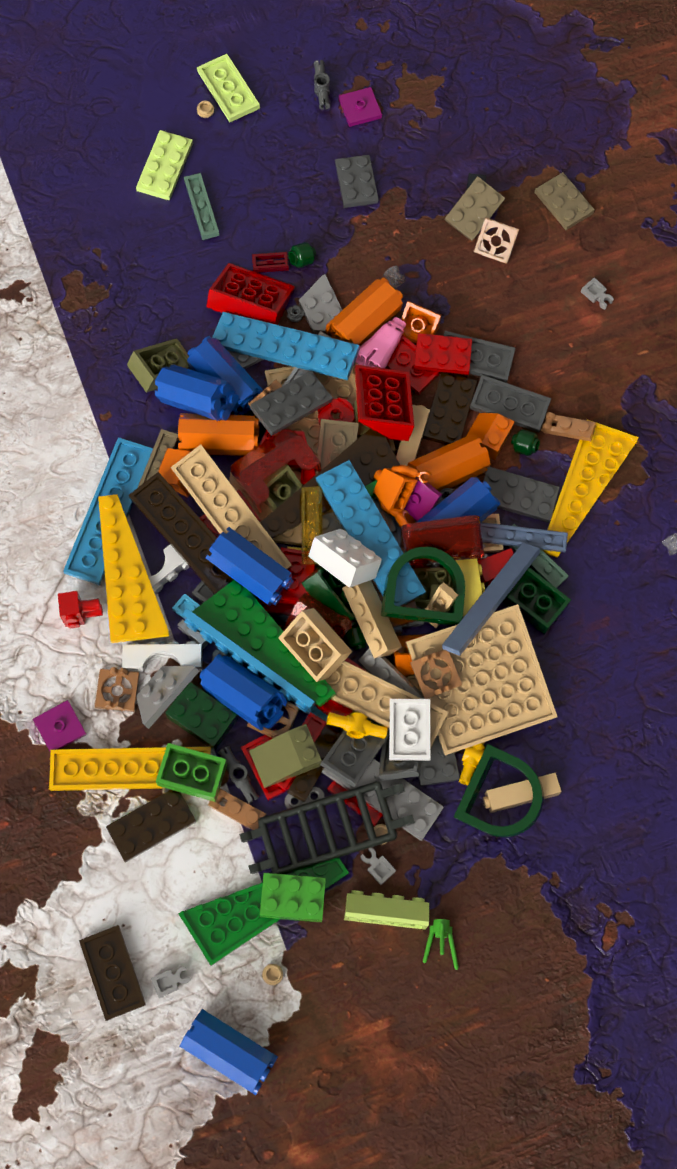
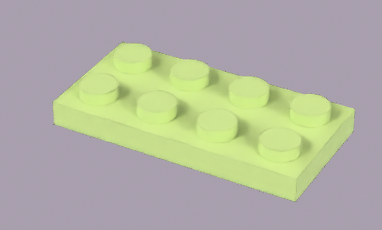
[197,54,260,122]
[136,130,193,201]

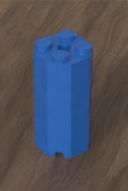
[187,336,263,415]
[155,364,239,421]
[414,477,500,552]
[206,527,294,606]
[200,654,287,731]
[179,1009,278,1095]

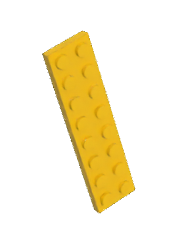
[49,747,211,791]

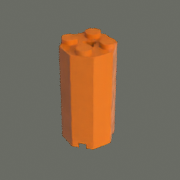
[325,278,403,346]
[178,413,259,456]
[407,434,491,492]

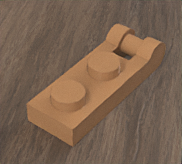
[541,412,596,442]
[207,788,266,830]

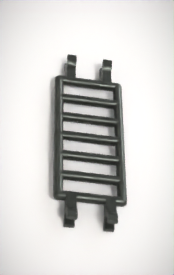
[239,781,415,874]

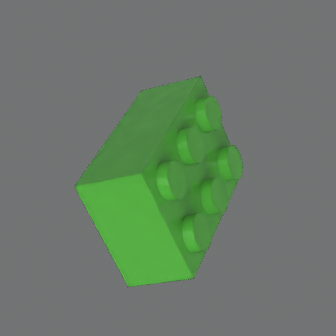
[156,743,227,802]
[260,873,326,922]

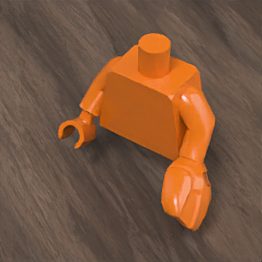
[374,465,432,534]

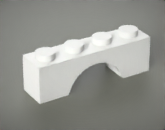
[149,545,189,594]
[122,641,203,672]

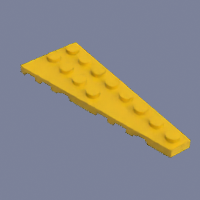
[542,419,639,558]
[98,494,169,643]

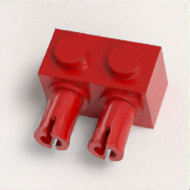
[58,591,103,629]

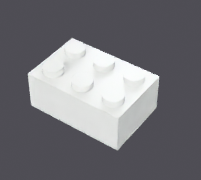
[308,529,382,588]

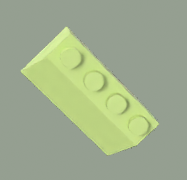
[344,890,429,930]

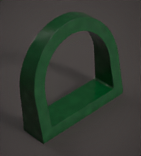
[381,547,465,626]
[454,744,544,837]

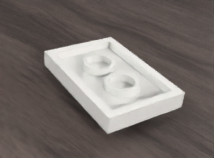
[389,699,430,761]

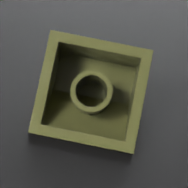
[251,461,303,511]

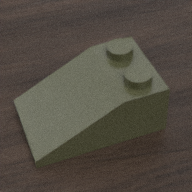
[127,338,192,393]
[249,724,322,788]

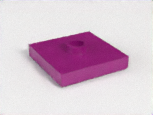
[339,87,382,127]
[404,477,442,521]
[33,700,87,752]

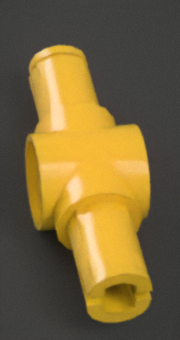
[326,712,388,739]
[459,742,485,785]

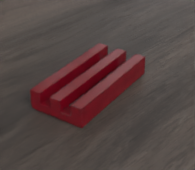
[252,252,289,273]

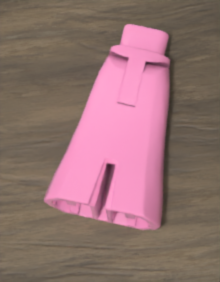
[355,317,406,369]

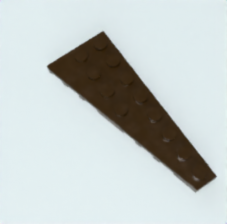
[261,428,400,539]

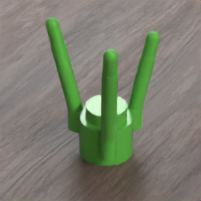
[423,919,459,970]

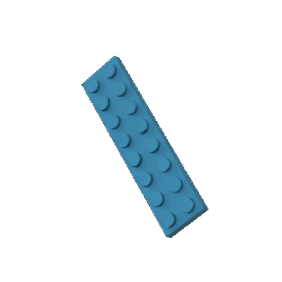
[212,312,360,380]
[63,437,153,585]
[315,460,426,606]
[182,608,316,713]

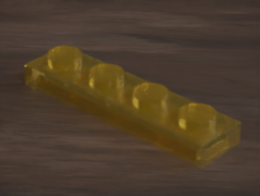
[301,486,322,565]

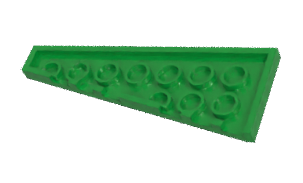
[192,580,336,707]
[178,857,349,966]

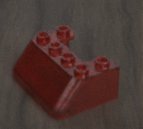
[231,429,322,514]
[401,515,485,568]

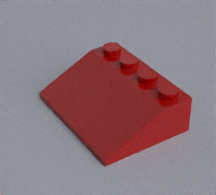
[206,263,295,325]
[355,365,414,441]

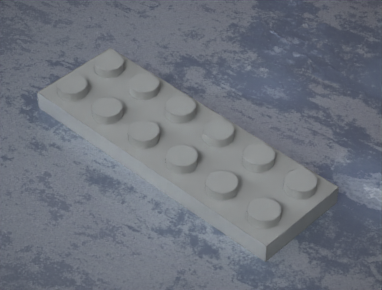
[322,759,444,841]

